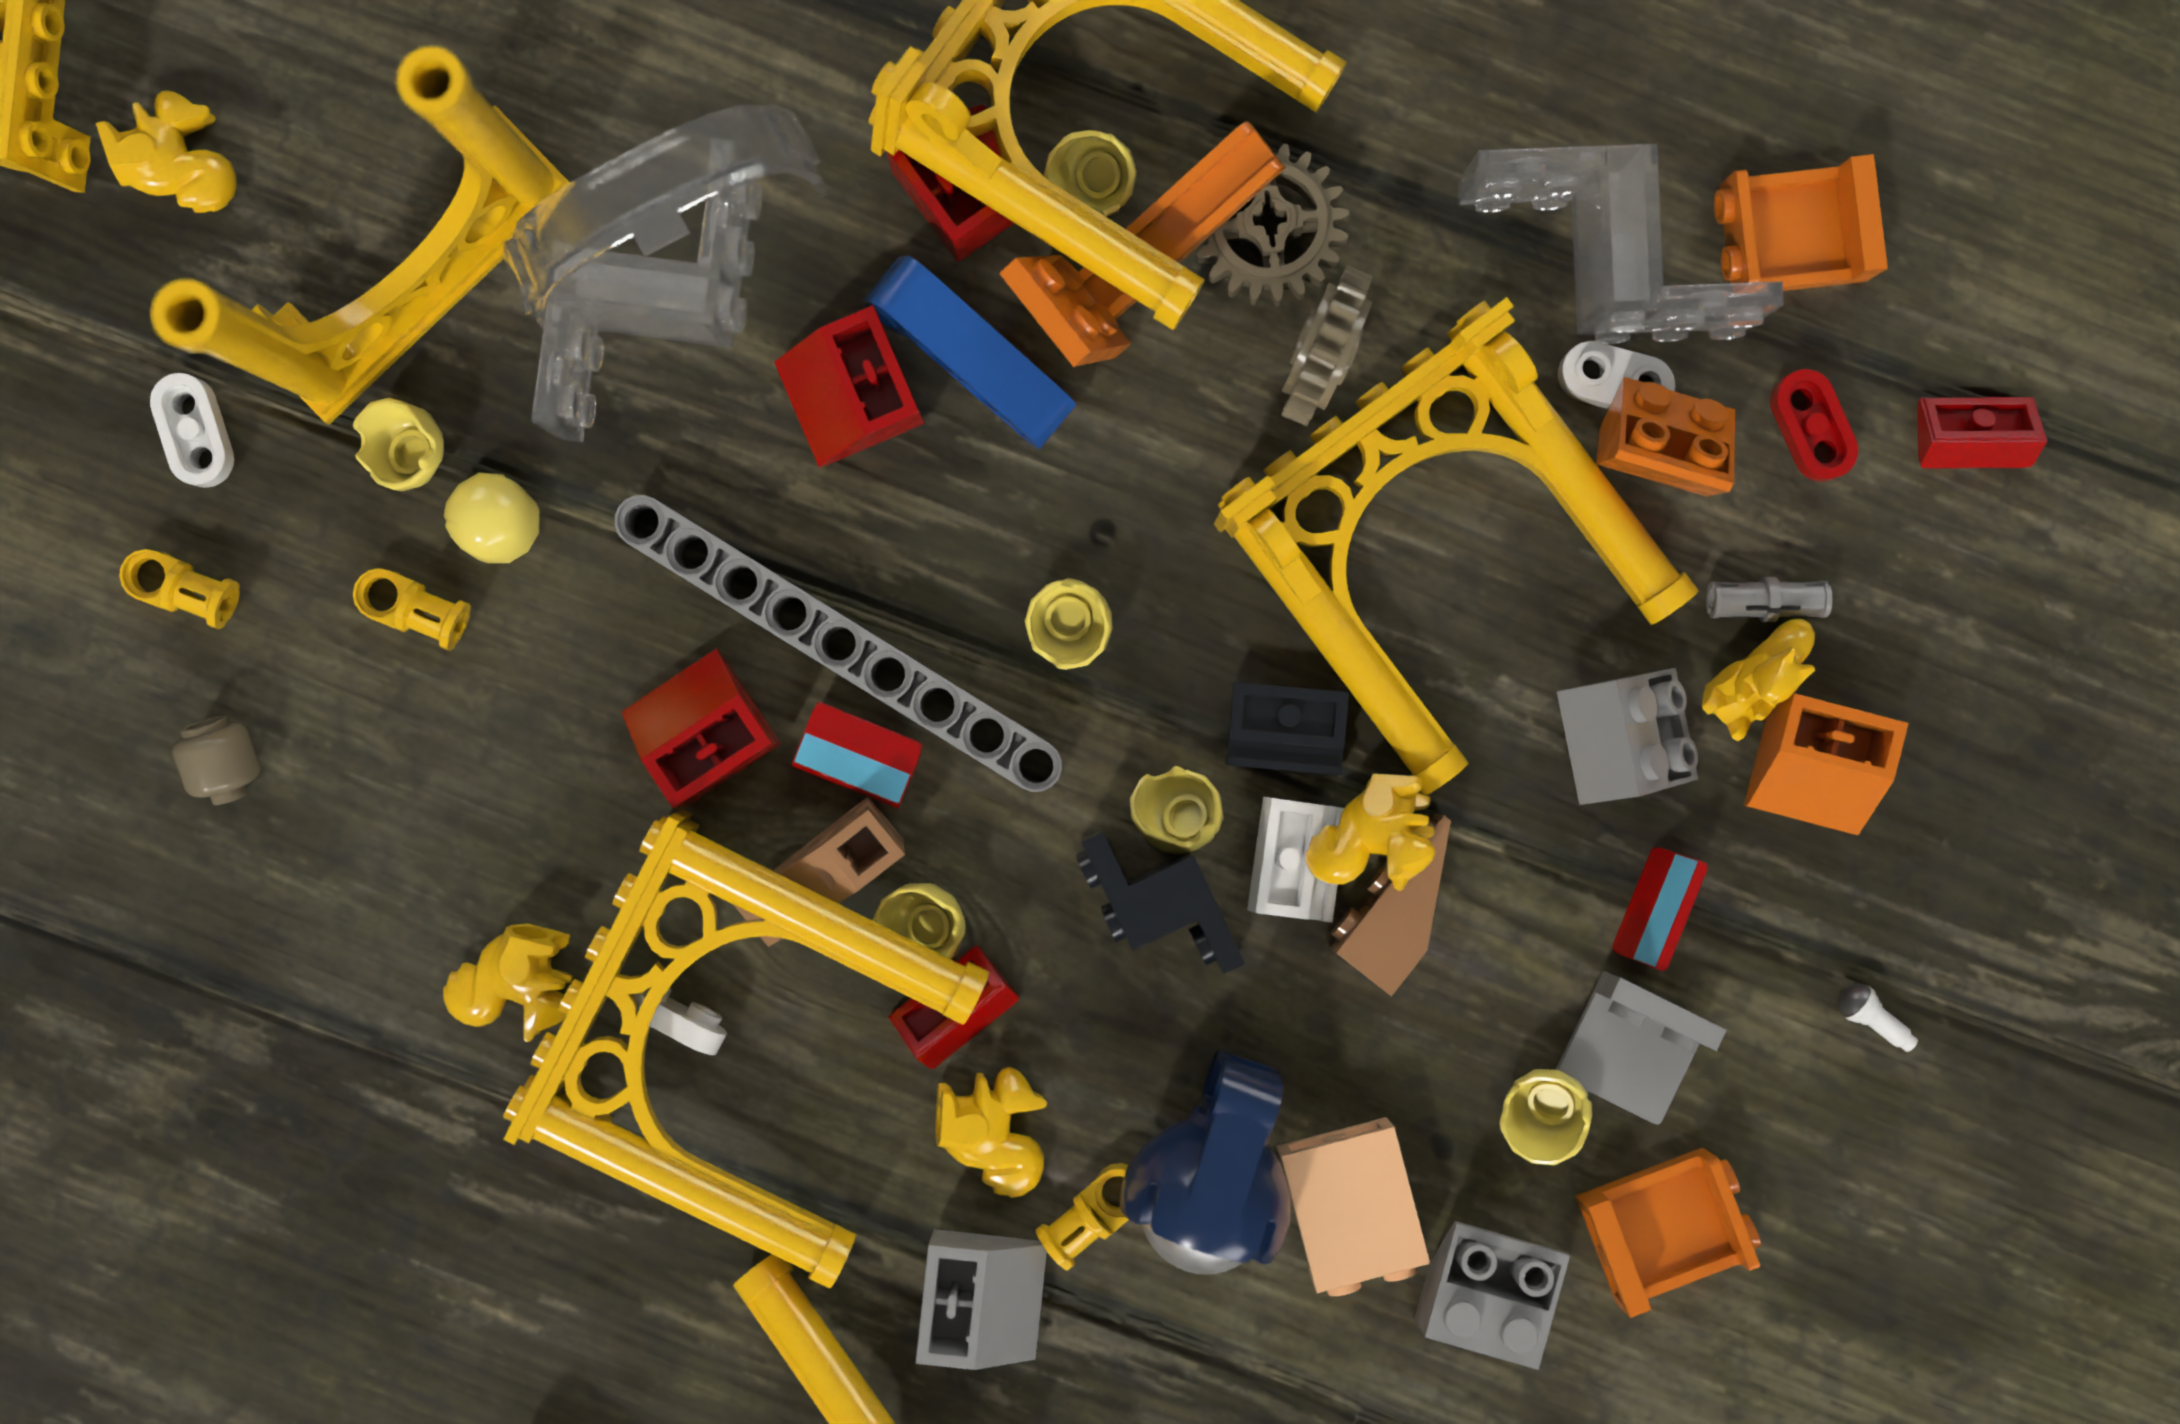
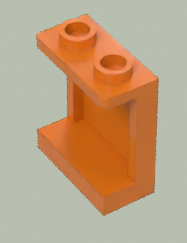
[1714,154,1888,297]
[1575,1147,1761,1318]

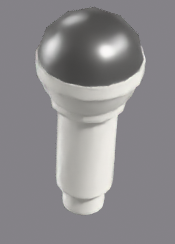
[1838,984,1918,1052]

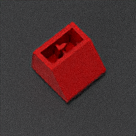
[886,104,1014,263]
[774,305,925,468]
[621,648,781,809]

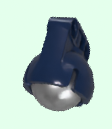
[1120,1049,1291,1274]

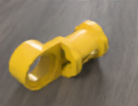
[119,549,240,629]
[353,568,471,651]
[1036,1163,1129,1271]

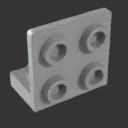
[1555,971,1727,1125]

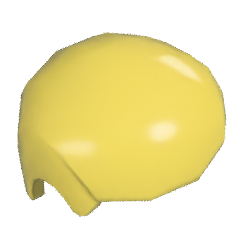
[1044,130,1137,217]
[353,397,444,491]
[444,473,539,563]
[1024,578,1113,670]
[1130,766,1224,854]
[873,883,966,959]
[1499,1069,1593,1165]

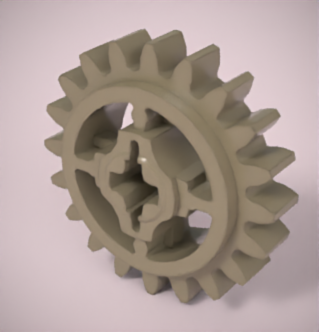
[1196,143,1349,306]
[1281,265,1373,427]

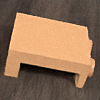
[1276,1117,1430,1296]

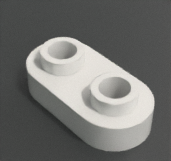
[1558,341,1675,409]
[150,373,234,488]
[614,986,727,1055]

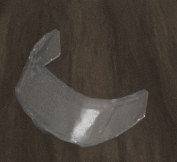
[503,104,830,338]

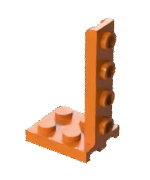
[999,121,1286,367]

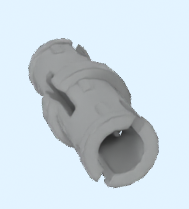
[1706,577,1832,622]

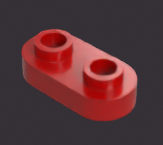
[1770,369,1858,482]

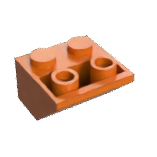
[1596,377,1736,497]
[1744,693,1909,835]

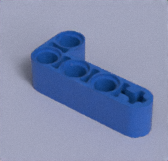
[862,256,1076,450]

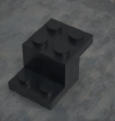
[1076,828,1245,974]

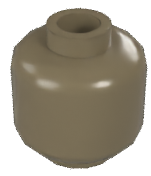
[171,716,261,805]

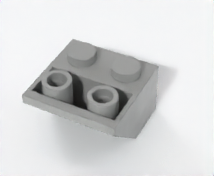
[1557,668,1698,805]
[1414,1221,1570,1370]
[916,1229,1047,1370]

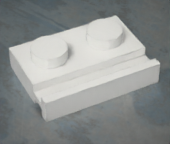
[1247,797,1345,923]

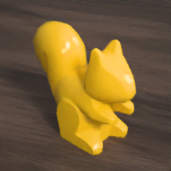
[96,91,237,213]
[1702,619,1815,742]
[1305,774,1436,891]
[443,923,573,1042]
[935,1067,1047,1198]

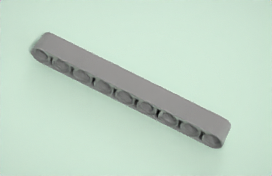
[614,495,1063,792]

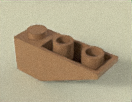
[734,796,905,947]
[1330,814,1451,997]

